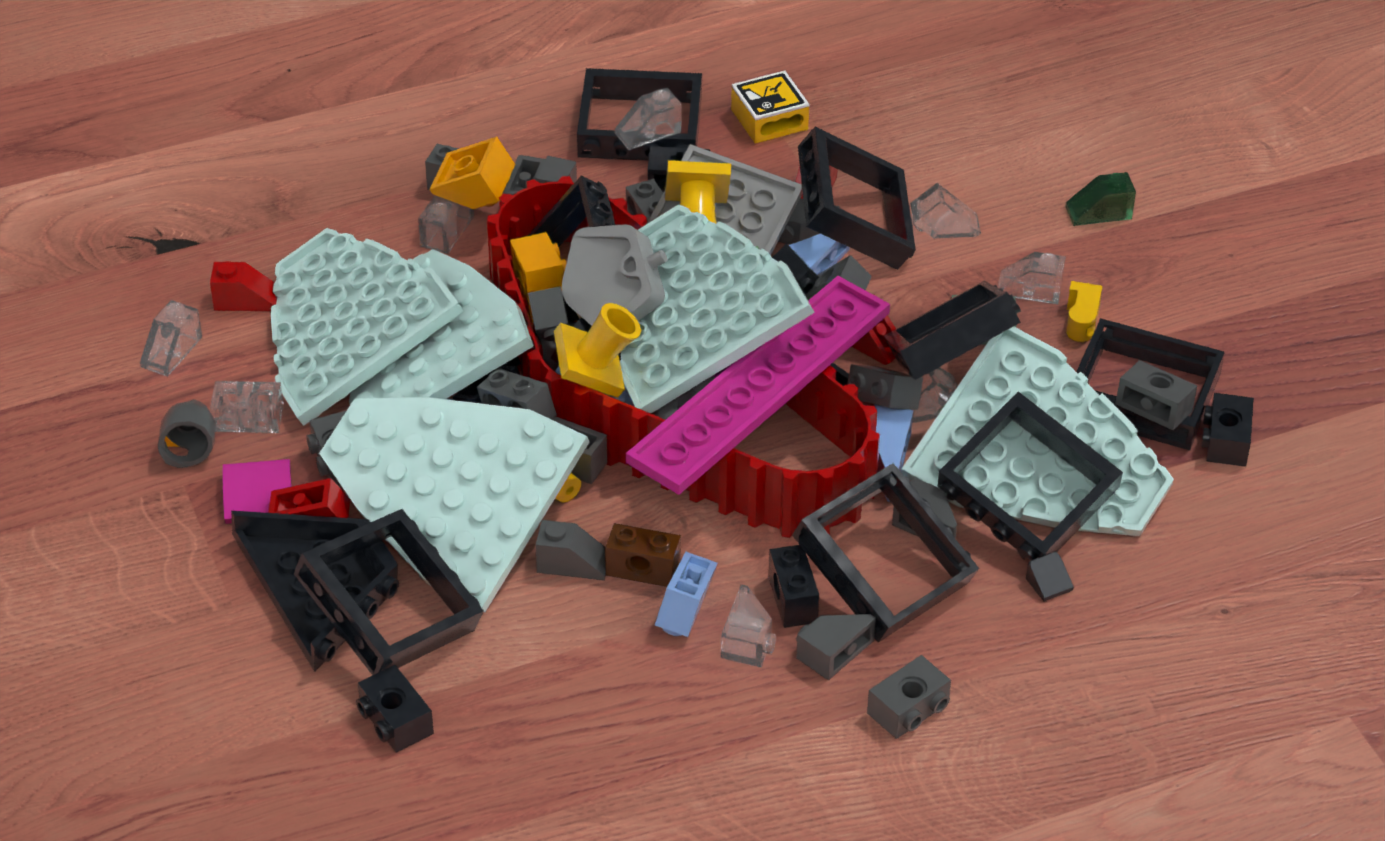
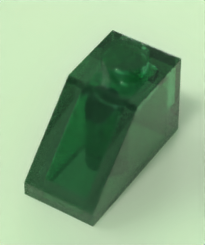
[1065,172,1136,226]

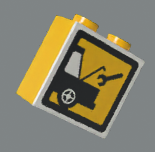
[731,71,809,144]

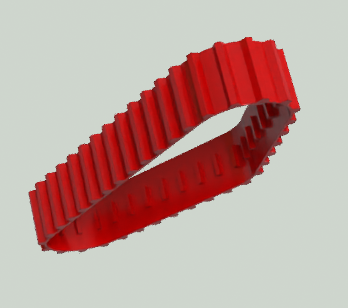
[487,176,880,538]

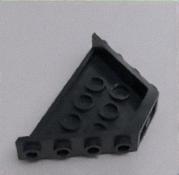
[231,510,399,672]

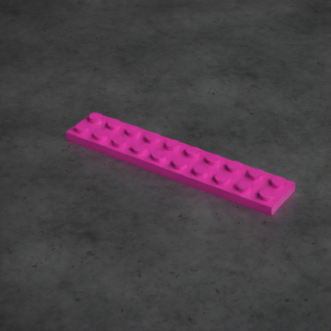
[626,276,890,495]

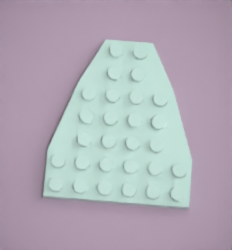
[620,204,815,413]
[271,228,464,426]
[349,249,533,405]
[901,326,1174,536]
[319,397,589,613]

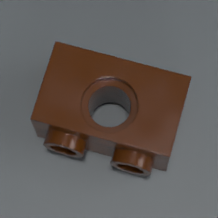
[605,523,681,587]

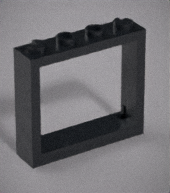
[577,68,702,161]
[798,126,916,270]
[528,175,615,336]
[884,280,1021,380]
[1077,318,1225,450]
[937,391,1123,560]
[792,463,979,643]
[294,509,484,675]

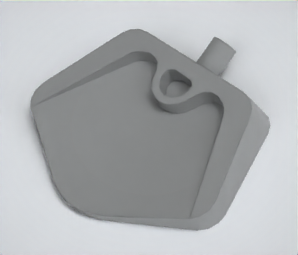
[562,224,668,326]

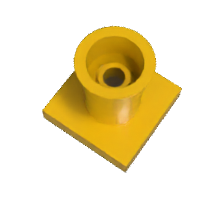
[665,161,731,224]
[554,303,641,398]

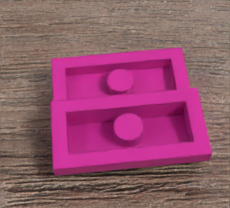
[223,459,292,524]

